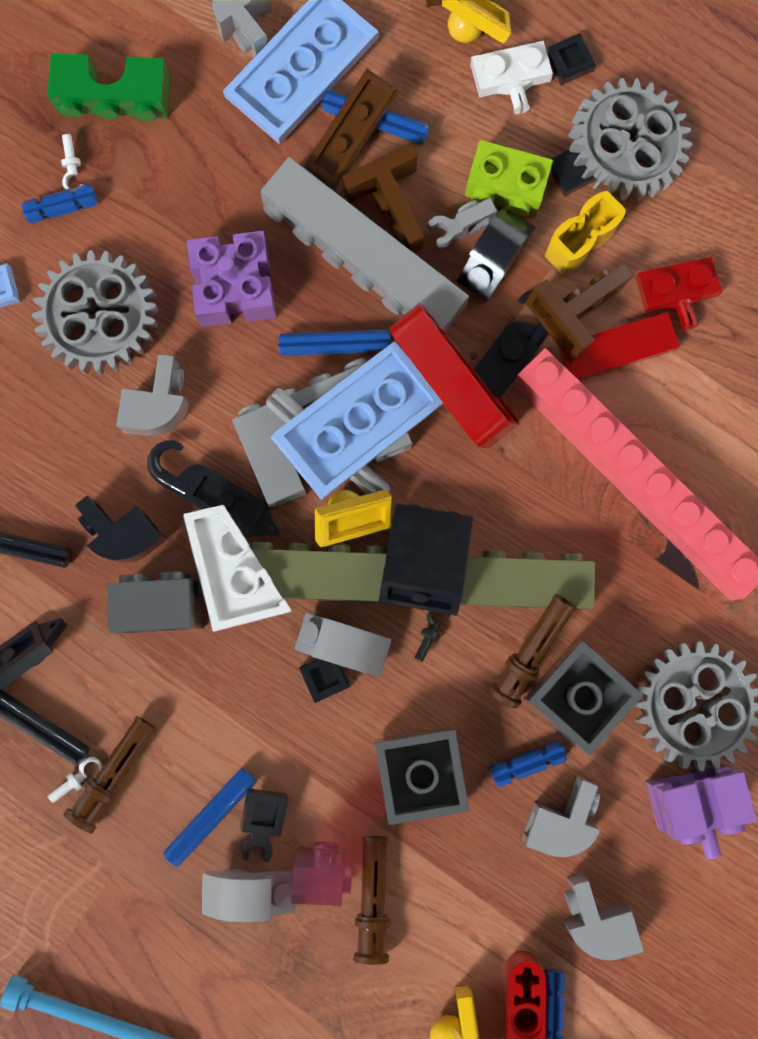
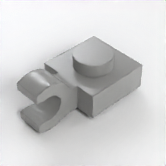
[427,198,497,249]

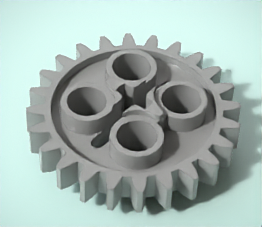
[569,78,692,201]
[32,250,159,375]
[635,642,758,771]

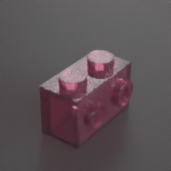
[291,841,353,906]

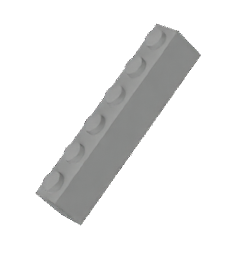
[260,157,469,332]

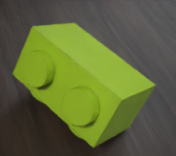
[465,140,553,216]

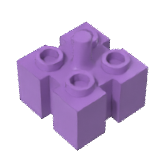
[187,231,276,327]
[645,764,757,859]

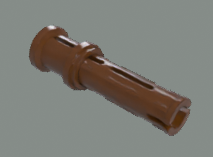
[489,594,577,709]
[63,716,157,833]
[353,836,390,965]

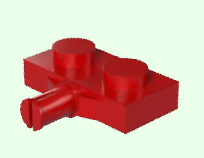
[636,256,722,331]

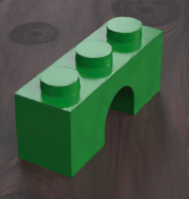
[47,53,170,121]

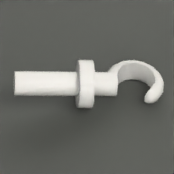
[61,134,83,192]
[47,757,103,803]

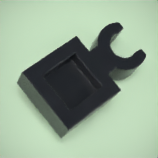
[240,788,288,862]

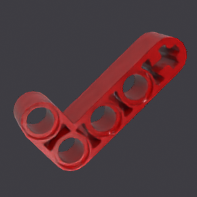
[389,303,520,448]
[504,951,546,1039]

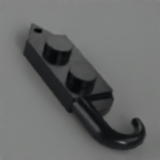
[474,289,549,398]
[147,440,281,539]
[0,618,68,690]

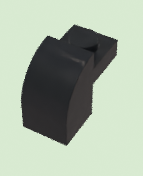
[456,207,536,302]
[75,495,167,563]

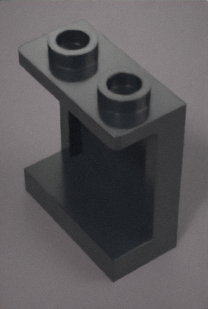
[378,503,473,616]

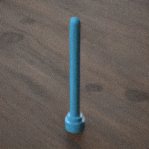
[0,974,175,1039]

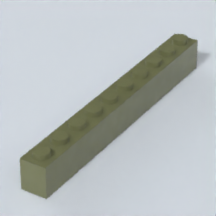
[198,542,595,610]

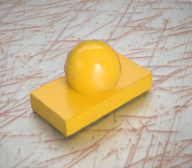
[442,0,511,44]
[315,489,392,548]
[430,985,479,1039]

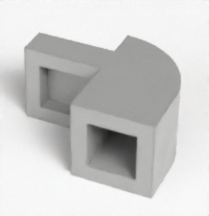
[212,0,272,57]
[116,354,189,436]
[294,613,392,677]
[521,776,600,857]
[202,869,296,922]
[564,873,644,960]

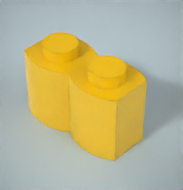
[545,191,626,275]

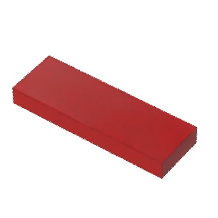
[558,312,680,380]

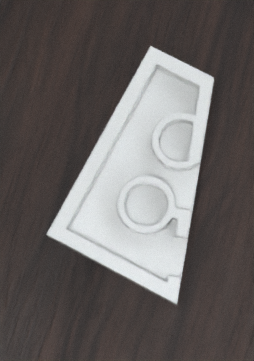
[183,505,292,632]

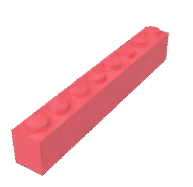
[513,348,758,601]

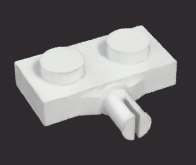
[471,41,553,114]

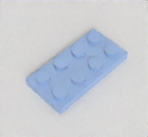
[223,0,379,145]
[271,341,443,500]

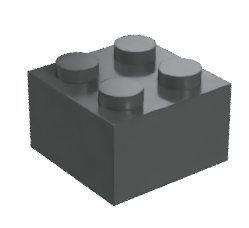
[107,572,203,633]
[524,641,643,756]
[375,726,469,825]

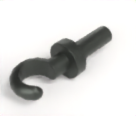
[414,611,450,662]

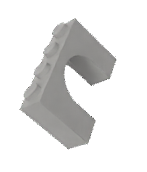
[232,358,412,509]

